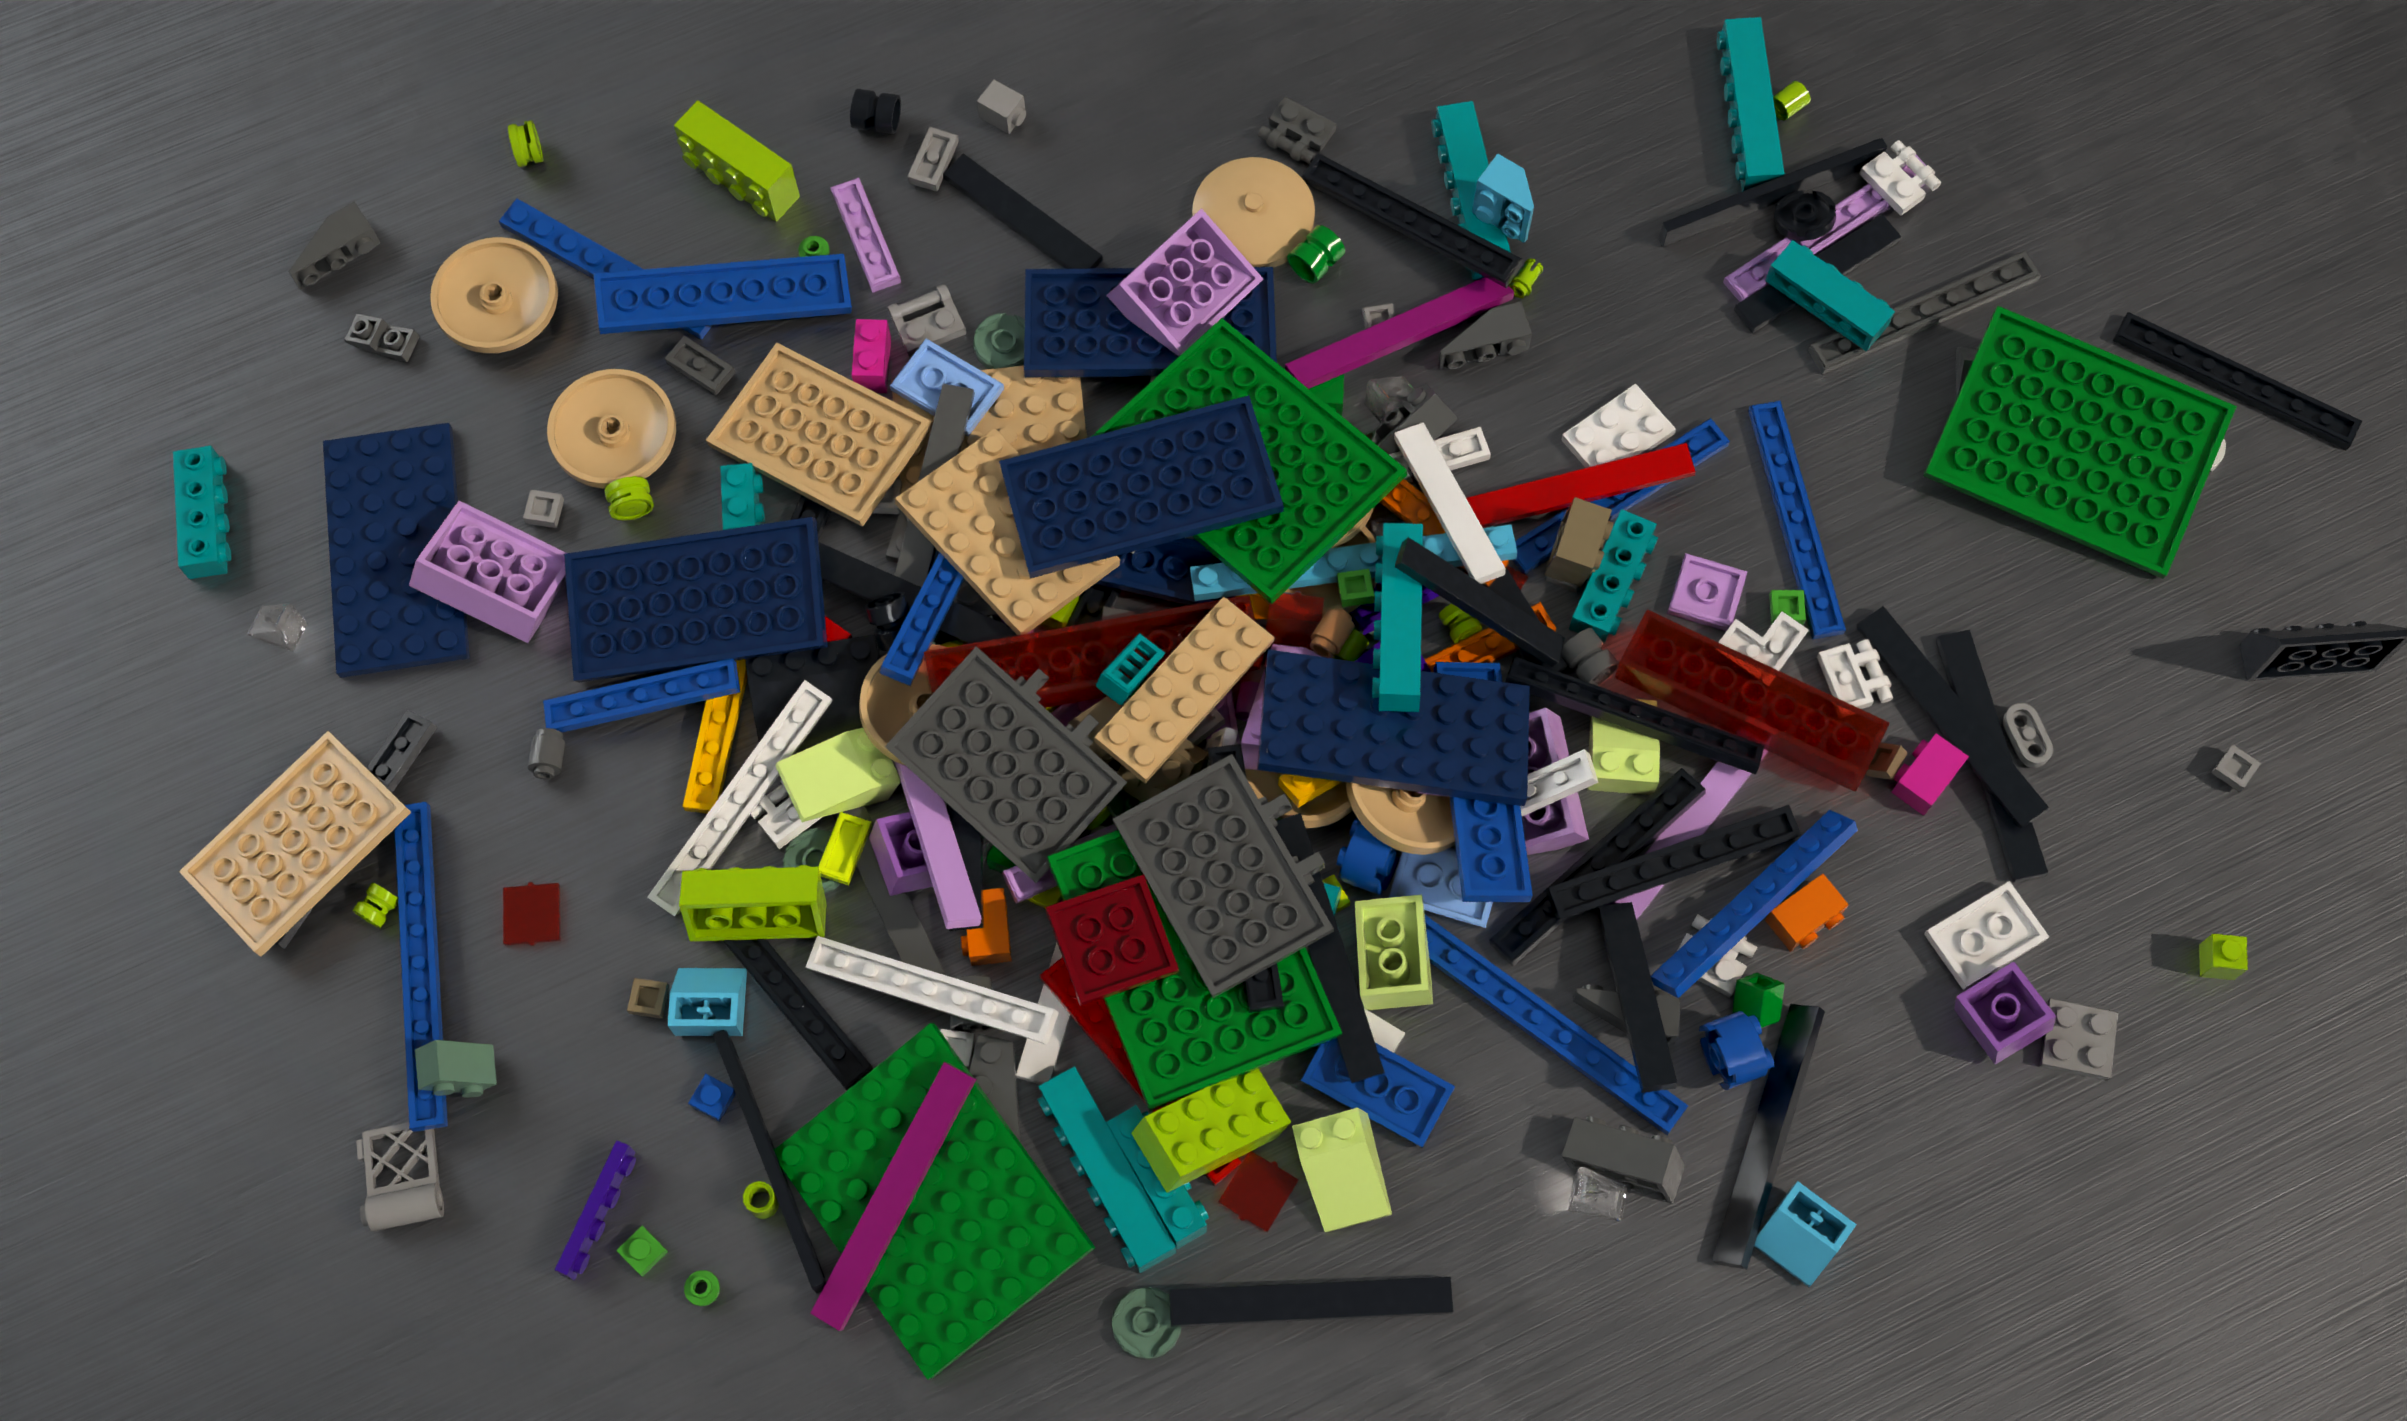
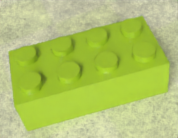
[673,100,800,222]
[679,865,827,942]
[1131,1069,1291,1193]

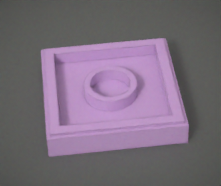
[1667,553,1747,631]

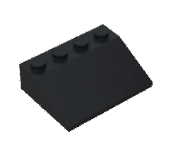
[2240,621,2407,681]
[745,635,881,754]

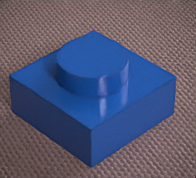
[688,1073,736,1122]

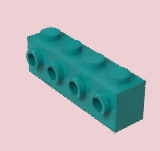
[1765,240,1895,352]
[173,445,231,579]
[720,463,765,530]
[1569,509,1659,644]
[1106,1105,1209,1249]

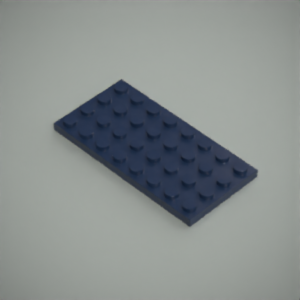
[1024,267,1277,378]
[999,395,1284,579]
[323,423,470,678]
[564,517,828,683]
[1257,650,1530,806]

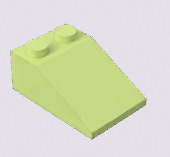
[1587,699,1660,795]
[775,728,901,822]
[1355,894,1433,1010]
[1292,1108,1392,1233]

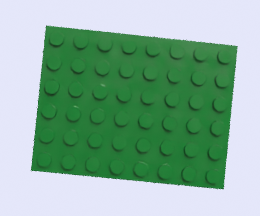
[1923,306,2237,579]
[1091,318,1407,604]
[1047,830,1342,1112]
[774,1023,1096,1380]

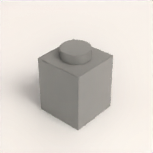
[977,79,1026,134]

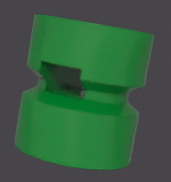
[1287,225,1345,284]

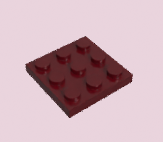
[1046,874,1179,1006]

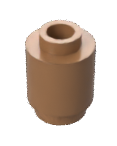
[1310,608,1355,658]

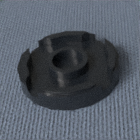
[1774,190,1836,241]

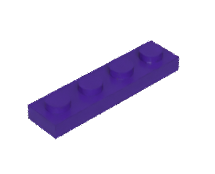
[554,1140,636,1281]

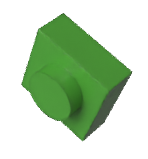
[1337,569,1375,607]
[1769,590,1806,625]
[616,1225,668,1277]

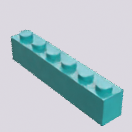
[1717,17,1785,191]
[1431,101,1511,280]
[1372,523,1423,712]
[1037,1066,1177,1273]

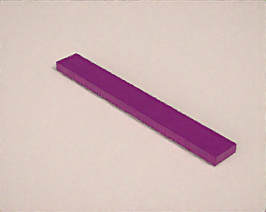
[1285,277,1514,389]
[810,1062,977,1331]

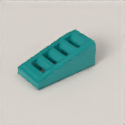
[1096,633,1165,705]

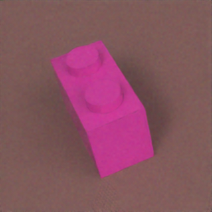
[851,319,891,393]
[1891,733,1969,816]

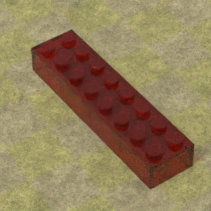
[1615,609,1890,792]

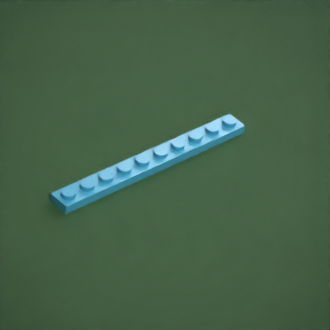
[1190,524,1517,601]

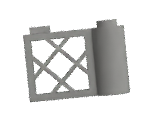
[356,1122,444,1232]

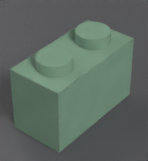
[415,1040,497,1098]

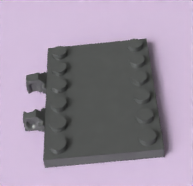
[885,646,1127,883]
[1113,754,1334,998]

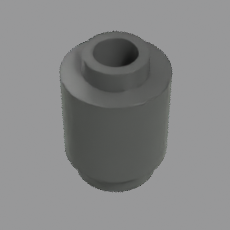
[528,728,565,780]

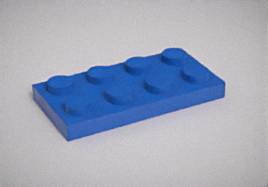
[1301,1038,1455,1148]

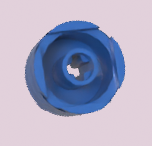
[1336,818,1400,895]
[1699,1011,1774,1090]

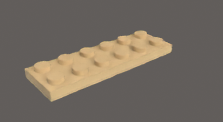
[1094,597,1275,784]

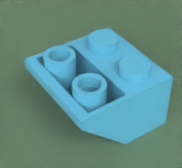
[1472,154,1534,243]
[667,968,747,1036]
[1754,1181,1857,1287]

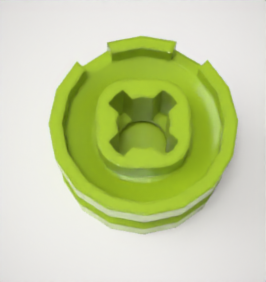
[508,120,544,167]
[604,476,654,521]

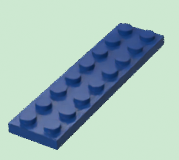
[593,254,852,334]
[1433,662,1533,902]

